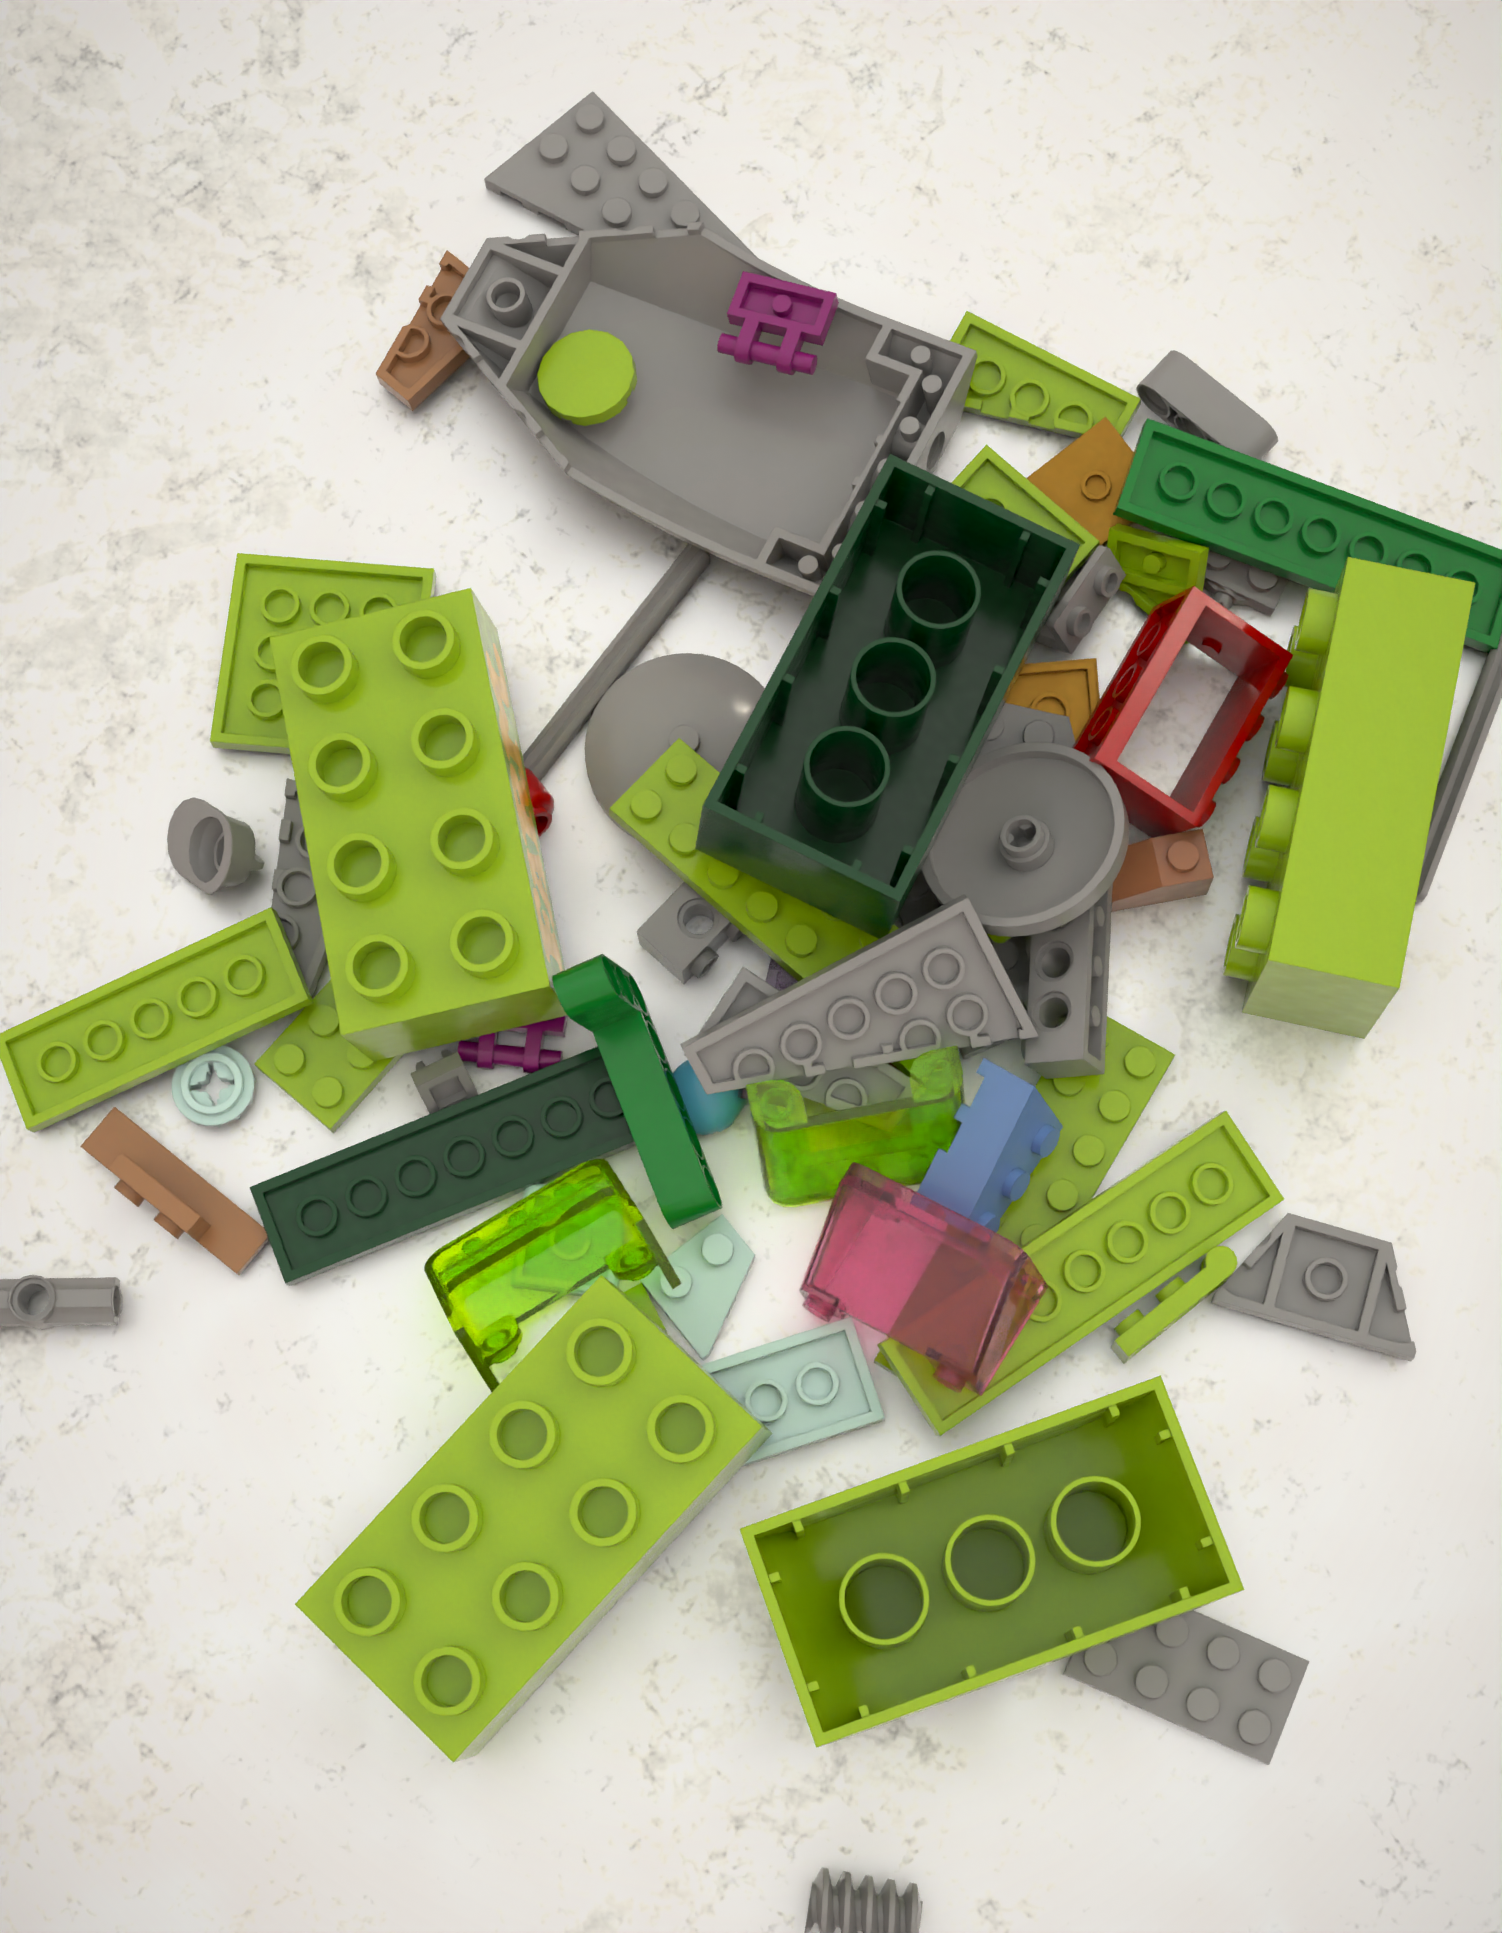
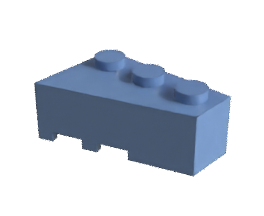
[909,1058,1063,1256]

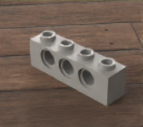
[636,882,743,984]
[1021,883,1113,1079]

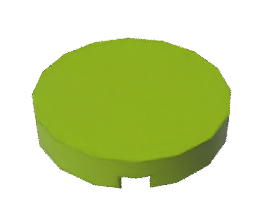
[537,329,637,426]

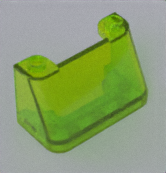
[746,1045,966,1207]

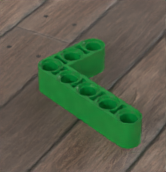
[552,954,723,1229]

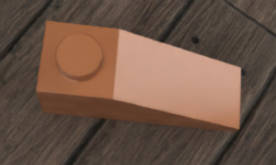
[1111,829,1214,912]

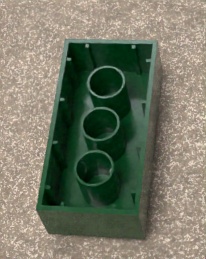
[695,454,1080,939]

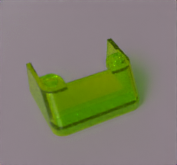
[424,1159,682,1392]

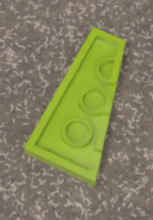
[950,311,1141,438]

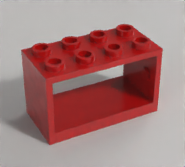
[1072,586,1293,838]

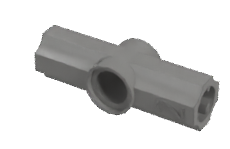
[0,1275,122,1330]

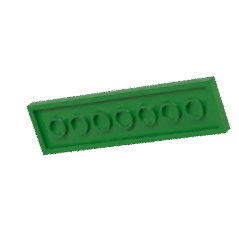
[1113,418,1502,654]

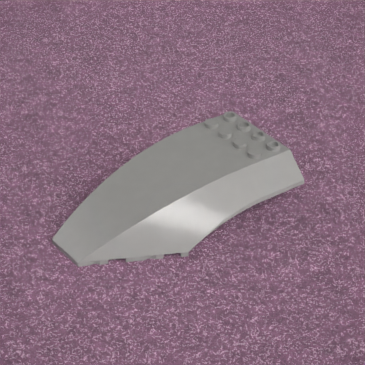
[440,221,977,597]

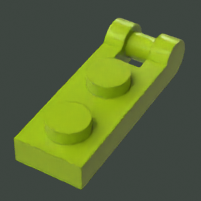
[1110,1246,1237,1364]

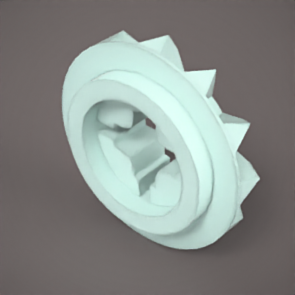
[172,1045,256,1128]

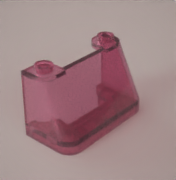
[799,1162,1049,1396]

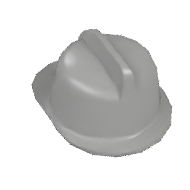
[167,797,265,894]

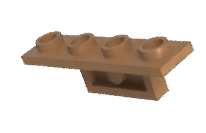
[80,1107,269,1275]

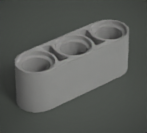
[1136,350,1278,460]

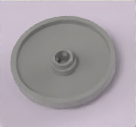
[585,653,765,838]
[922,742,1129,937]

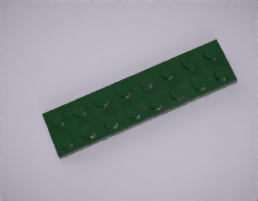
[249,1046,636,1286]

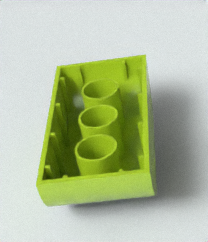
[740,1375,1245,1748]

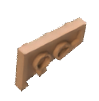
[375,250,470,411]

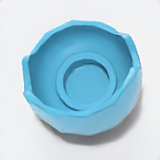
[673,1060,748,1135]

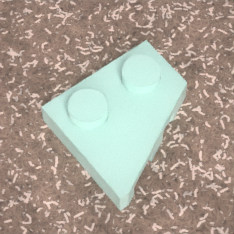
[639,1214,755,1361]

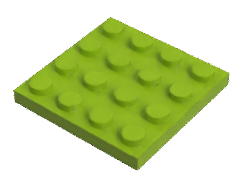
[210,553,437,754]

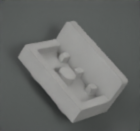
[1036,545,1126,655]

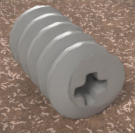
[804,1867,923,1933]

